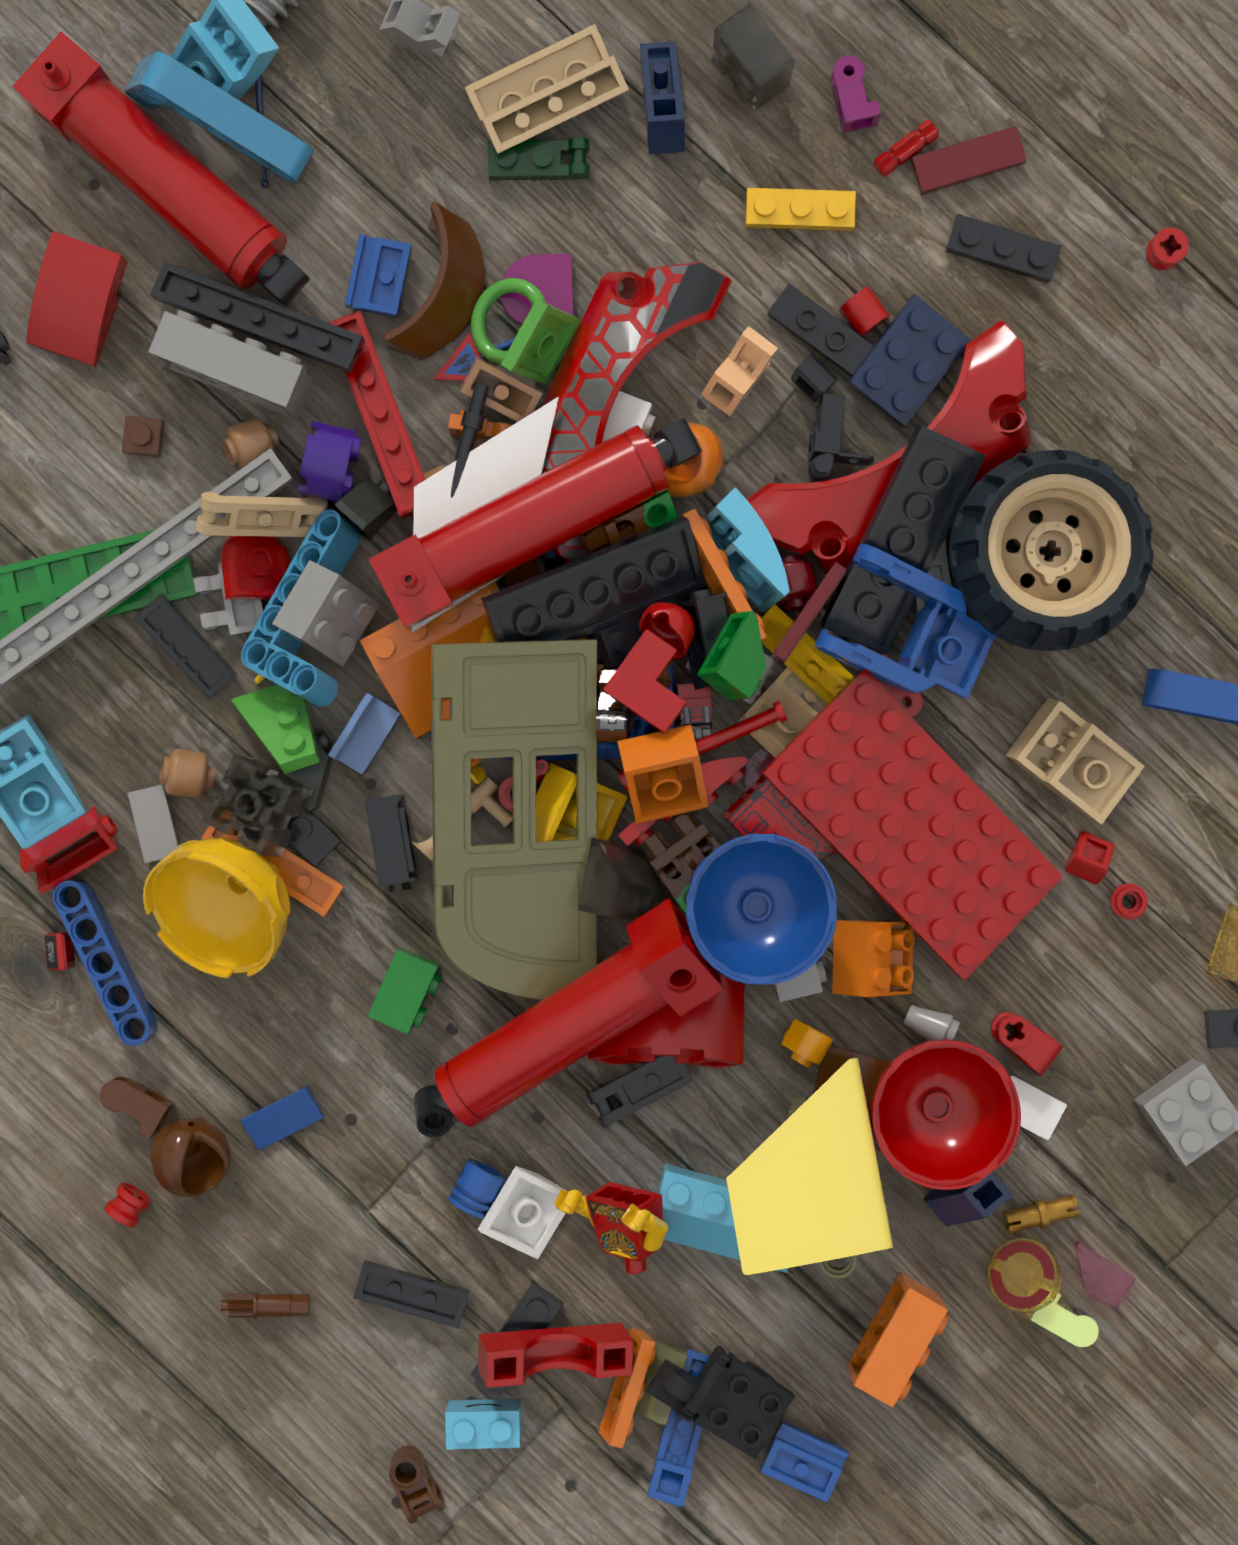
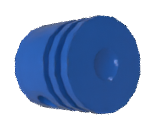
[448,1158,507,1219]

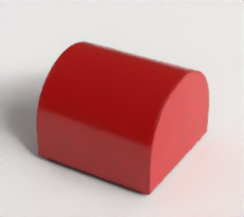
[839,286,890,337]

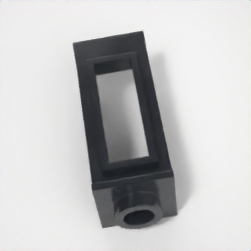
[677,588,729,690]
[365,794,419,892]

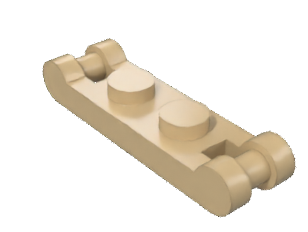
[195,492,328,537]

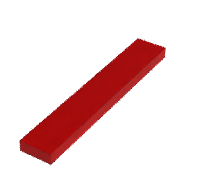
[328,310,426,519]

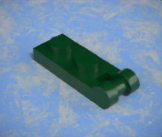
[488,137,590,181]

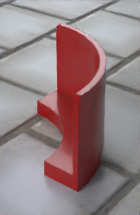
[587,973,745,1069]

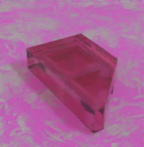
[1074,1240,1136,1309]

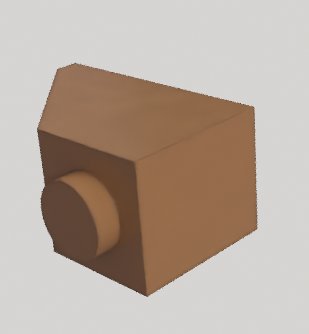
[460,356,543,422]

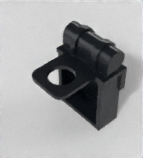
[808,394,874,482]

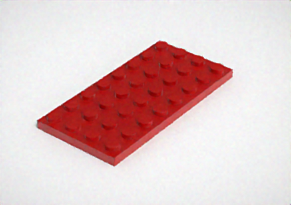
[760,669,1063,981]

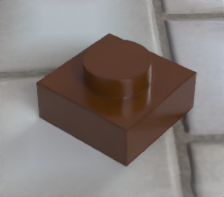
[122,415,165,458]

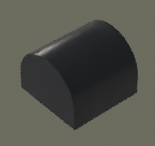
[791,353,838,403]

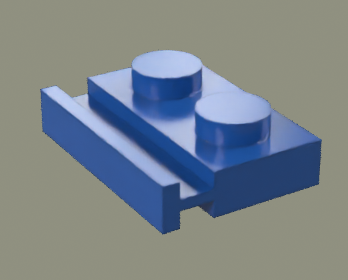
[345,234,413,318]
[760,1420,849,1503]

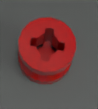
[1146,228,1189,271]
[104,1182,152,1228]

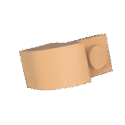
[701,326,778,417]

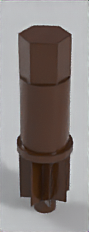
[221,1293,310,1319]

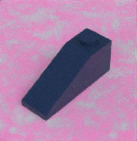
[640,41,685,155]

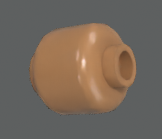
[222,418,279,469]
[159,748,215,799]

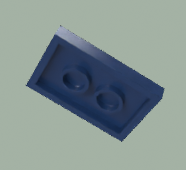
[846,294,970,427]

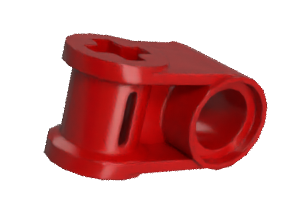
[990,1012,1063,1076]

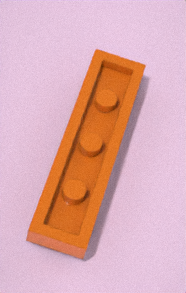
[682,509,767,641]
[202,807,345,917]

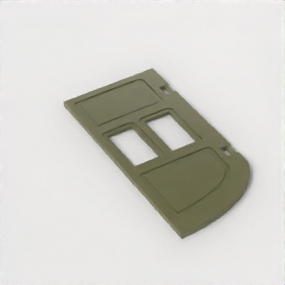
[431,639,597,1000]

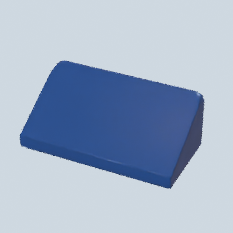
[240,1085,325,1150]

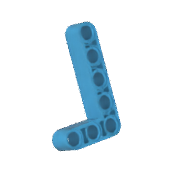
[125,51,314,183]
[241,510,361,707]

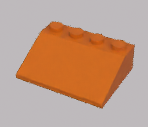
[359,581,500,739]

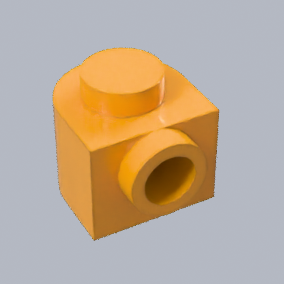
[781,1018,834,1068]

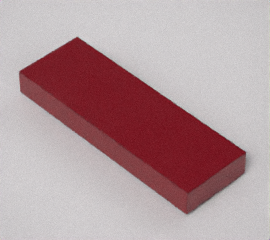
[911,126,1027,195]
[770,562,846,664]

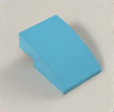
[171,0,279,100]
[704,487,790,613]
[0,714,87,849]

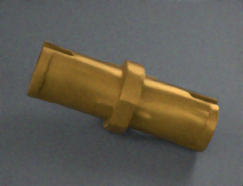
[1002,1194,1080,1234]

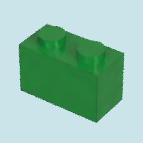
[367,947,443,1034]

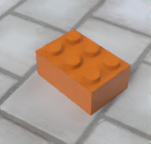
[846,1272,949,1408]

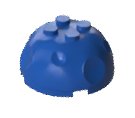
[686,834,837,984]

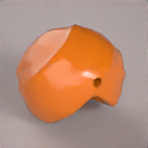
[664,422,724,498]

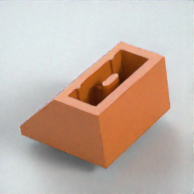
[832,920,915,997]

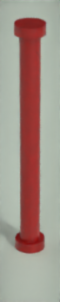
[618,701,788,792]

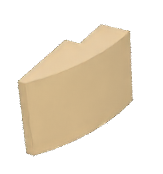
[1005,697,1145,825]

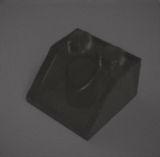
[578,838,664,922]

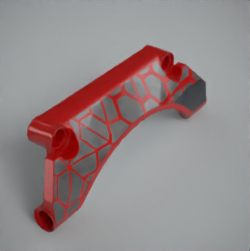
[540,262,732,564]

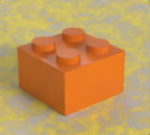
[617,724,709,824]

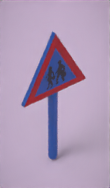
[433,332,515,381]

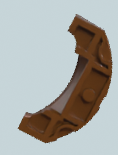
[383,202,485,360]

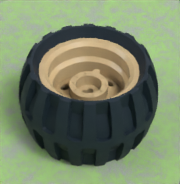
[949,450,1154,651]

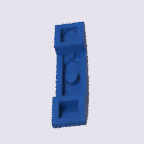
[647,1349,710,1507]

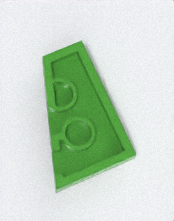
[231,684,320,774]

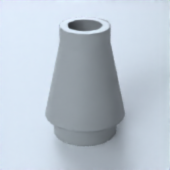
[903,1005,960,1041]

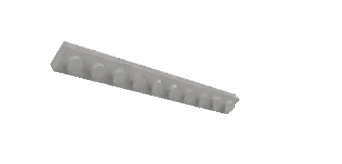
[0,448,294,689]

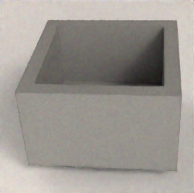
[272,560,380,667]
[1133,1058,1238,1166]

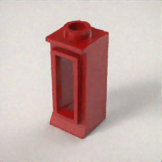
[19,806,119,894]

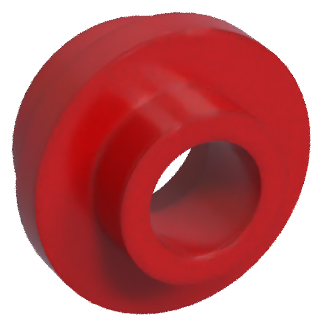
[1110,883,1148,920]

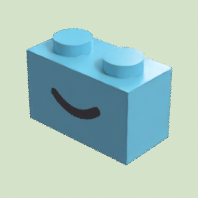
[445,1399,522,1450]

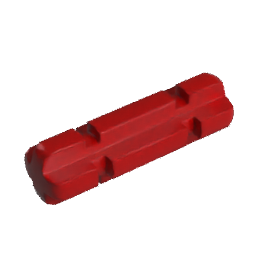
[874,120,939,177]

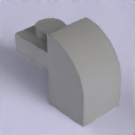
[379,0,461,57]

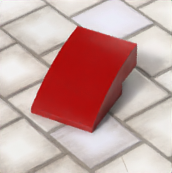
[26,231,128,367]

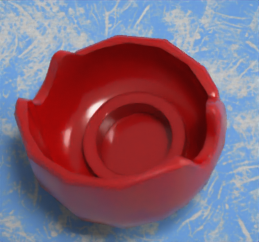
[639,602,696,660]

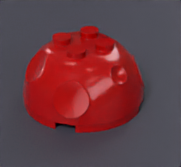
[869,1039,1021,1190]

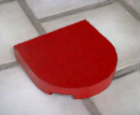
[221,536,290,600]

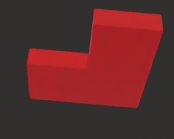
[603,629,686,734]

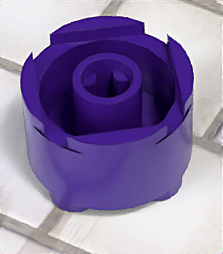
[297,421,362,502]

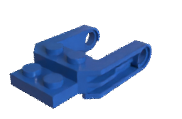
[814,544,996,699]

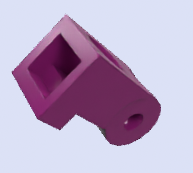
[831,55,881,134]

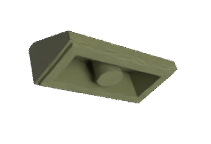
[634,1339,687,1426]

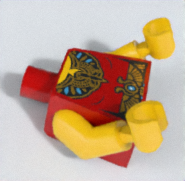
[554,1182,669,1274]

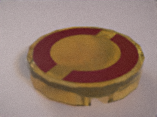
[988,1238,1062,1314]

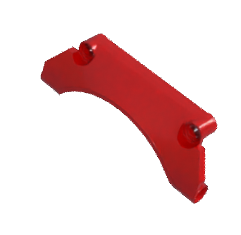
[746,320,1032,575]

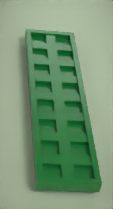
[0,529,200,640]

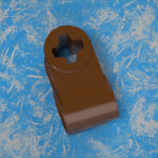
[389,1445,446,1524]

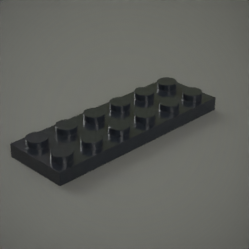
[820,424,986,655]
[481,516,706,642]

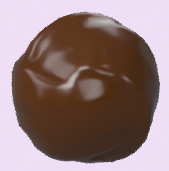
[151,1117,231,1197]

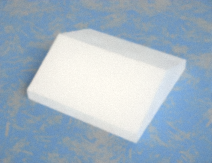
[478,1166,565,1259]

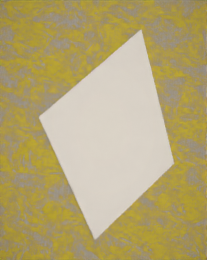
[412,397,559,632]

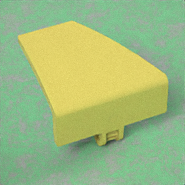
[726,1058,893,1275]

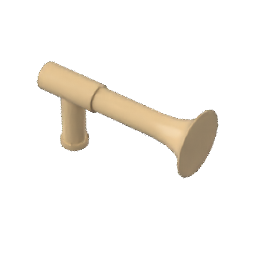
[411,777,513,863]

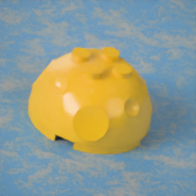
[143,837,290,978]

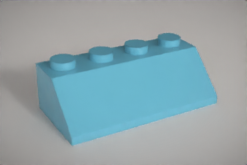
[657,1163,788,1273]

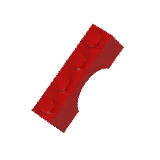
[478,1323,633,1388]

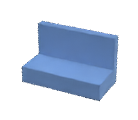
[328,693,401,775]

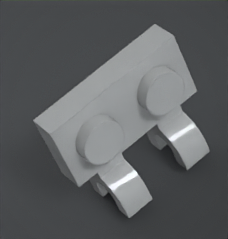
[193,563,264,636]

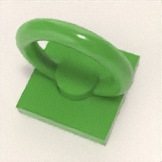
[471,278,582,385]

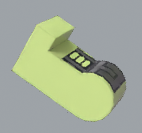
[1024,1281,1099,1347]

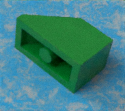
[697,611,766,700]

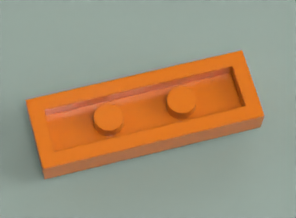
[598,1327,656,1448]

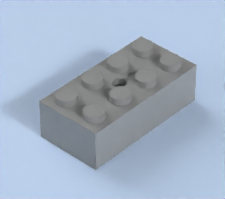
[148,310,313,420]

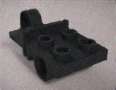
[646,1346,795,1459]

